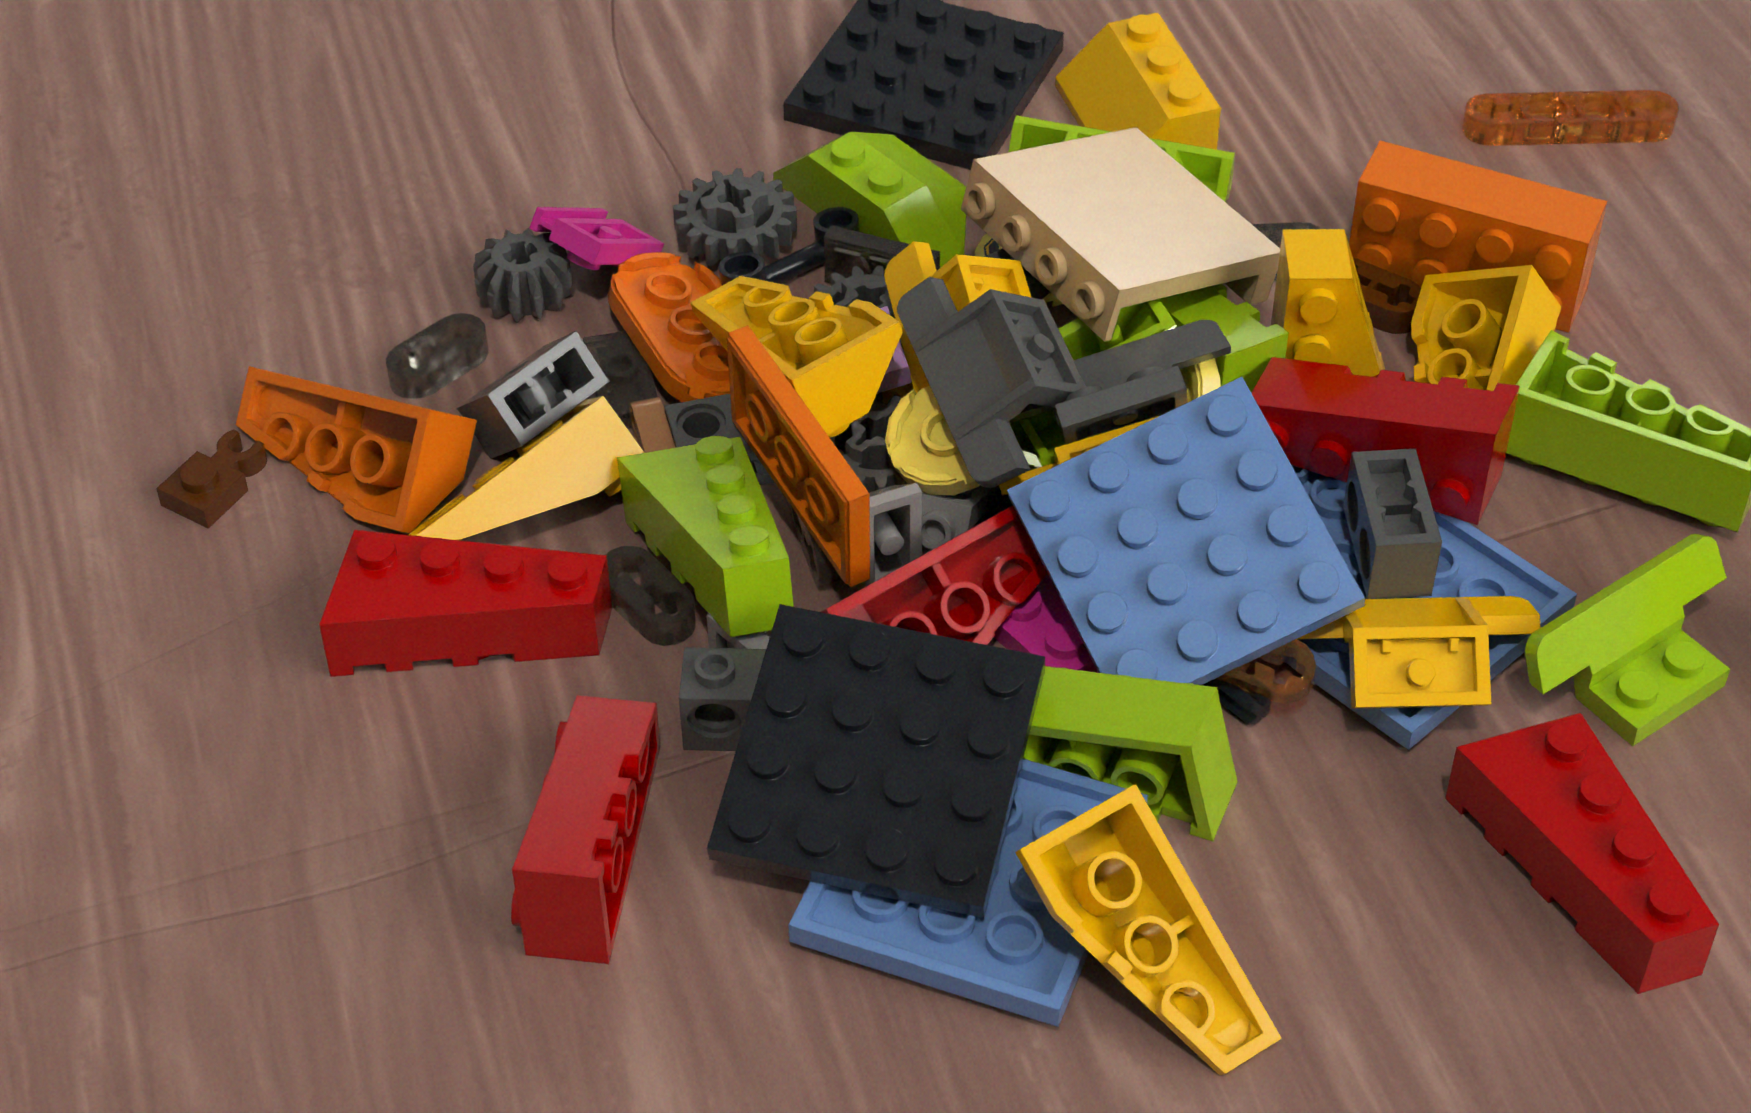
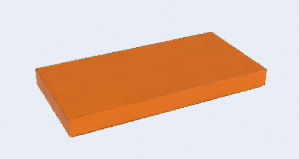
[727,325,870,587]

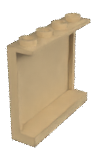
[961,127,1280,341]

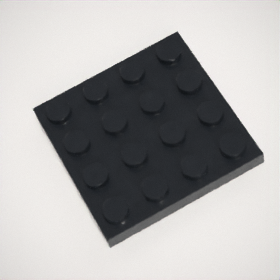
[783,0,1064,170]
[707,604,1045,918]

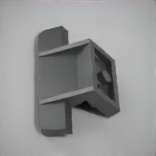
[897,277,1086,488]
[1010,320,1231,445]

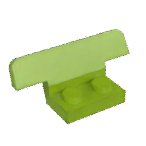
[1525,534,1730,746]

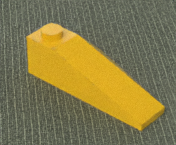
[1411,265,1561,391]
[690,276,903,438]
[407,396,645,540]
[1015,784,1282,1076]

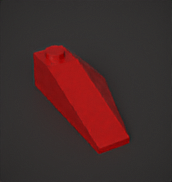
[821,506,1047,645]

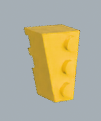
[1271,229,1385,377]

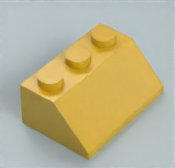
[1055,13,1221,150]

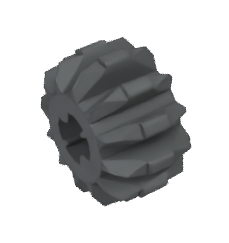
[473,227,573,323]

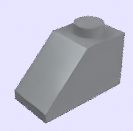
[856,483,922,590]

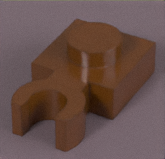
[156,429,267,529]

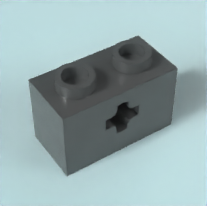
[457,331,610,459]

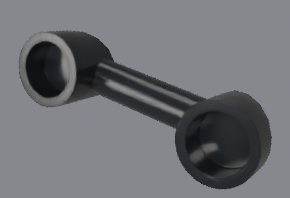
[718,207,860,285]

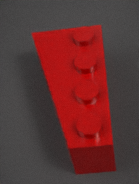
[1251,357,1520,525]
[319,530,612,677]
[511,695,661,964]
[1445,713,1719,994]

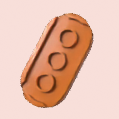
[608,252,730,402]

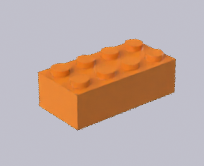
[1349,140,1608,333]

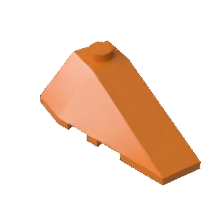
[235,366,477,533]

